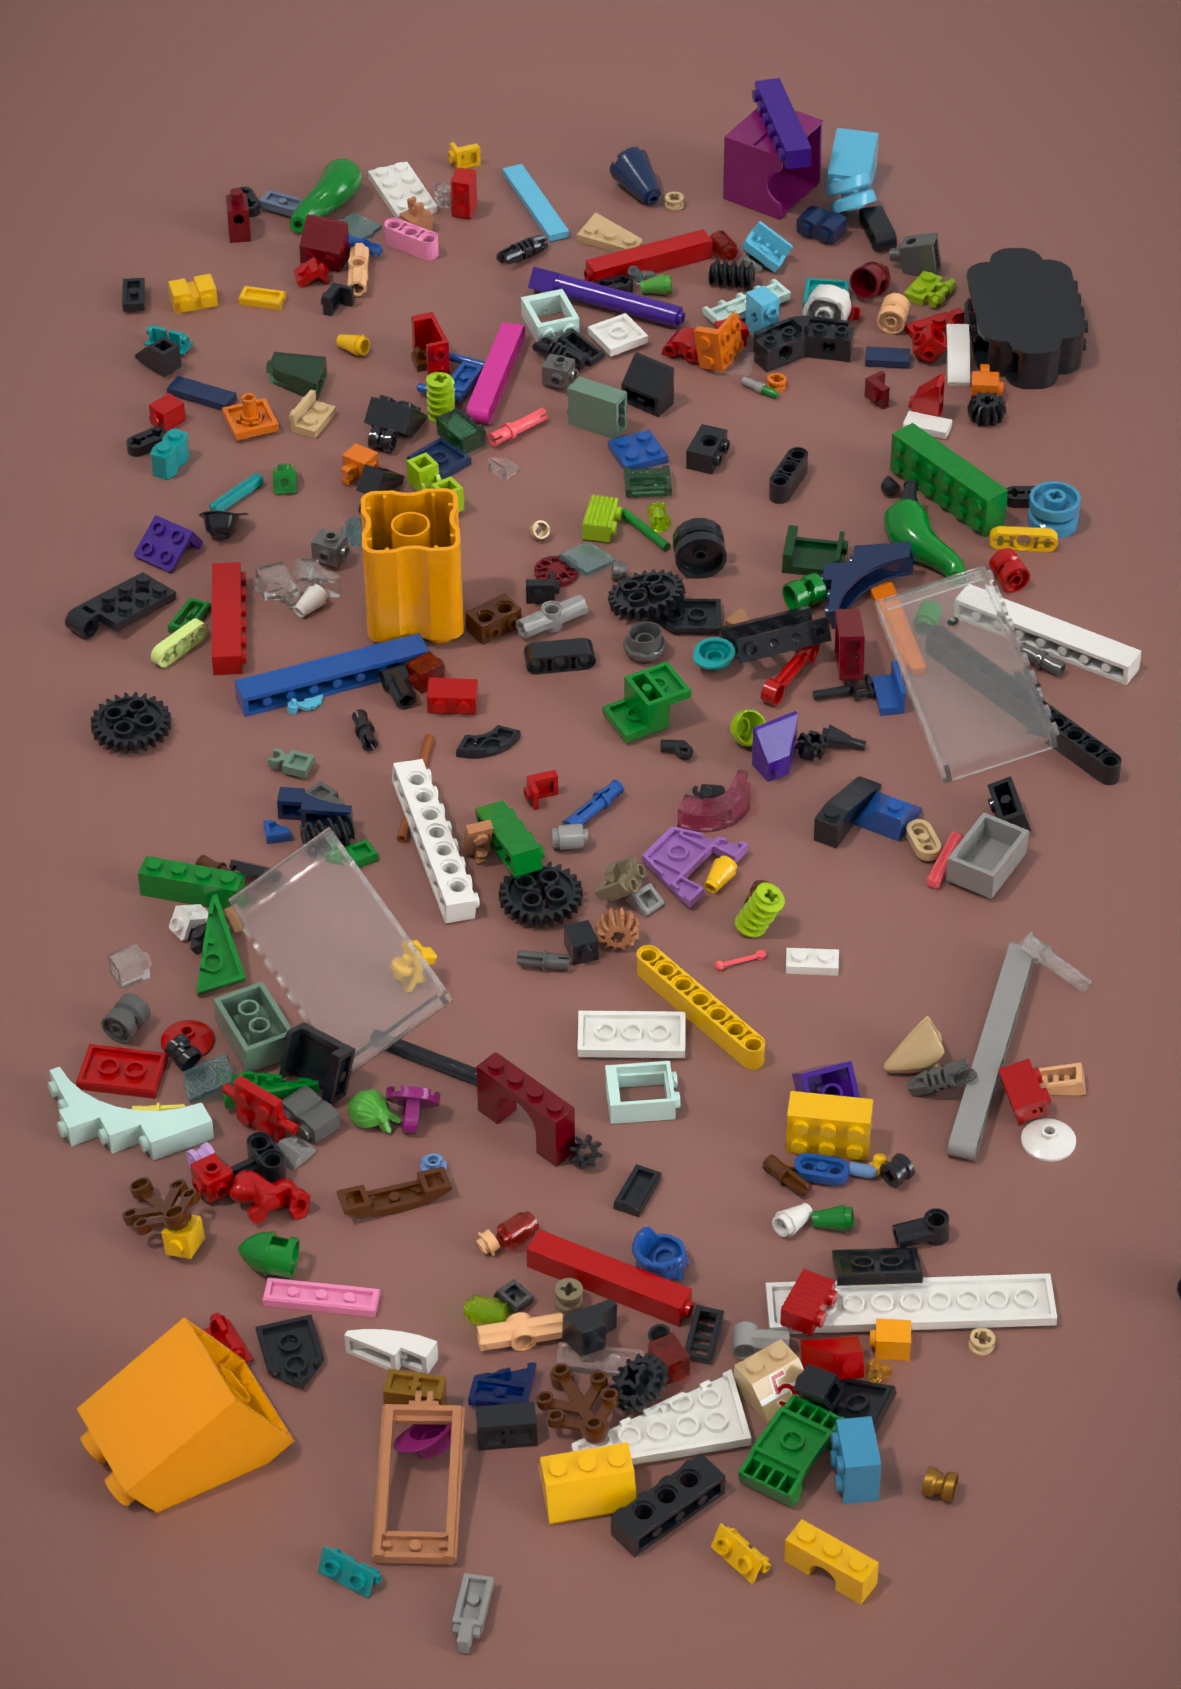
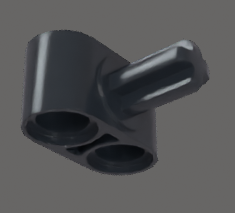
[230,1132,286,1183]

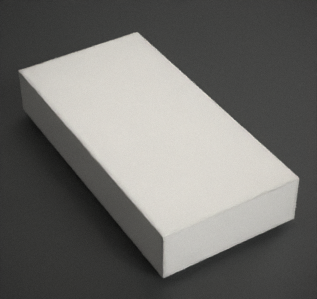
[902,411,952,439]

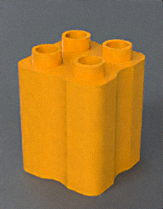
[361,488,464,644]

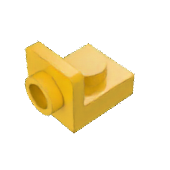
[447,142,481,169]

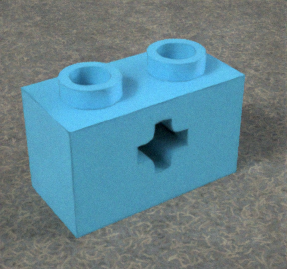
[745,286,780,336]

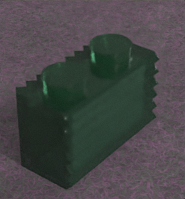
[436,407,486,454]

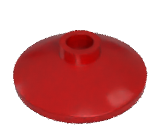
[161,1020,214,1059]

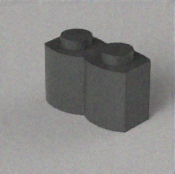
[282,1086,341,1144]

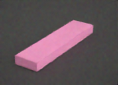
[262,1278,380,1317]

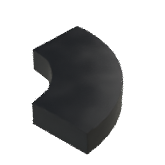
[456,725,521,759]

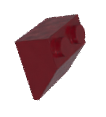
[299,214,350,272]

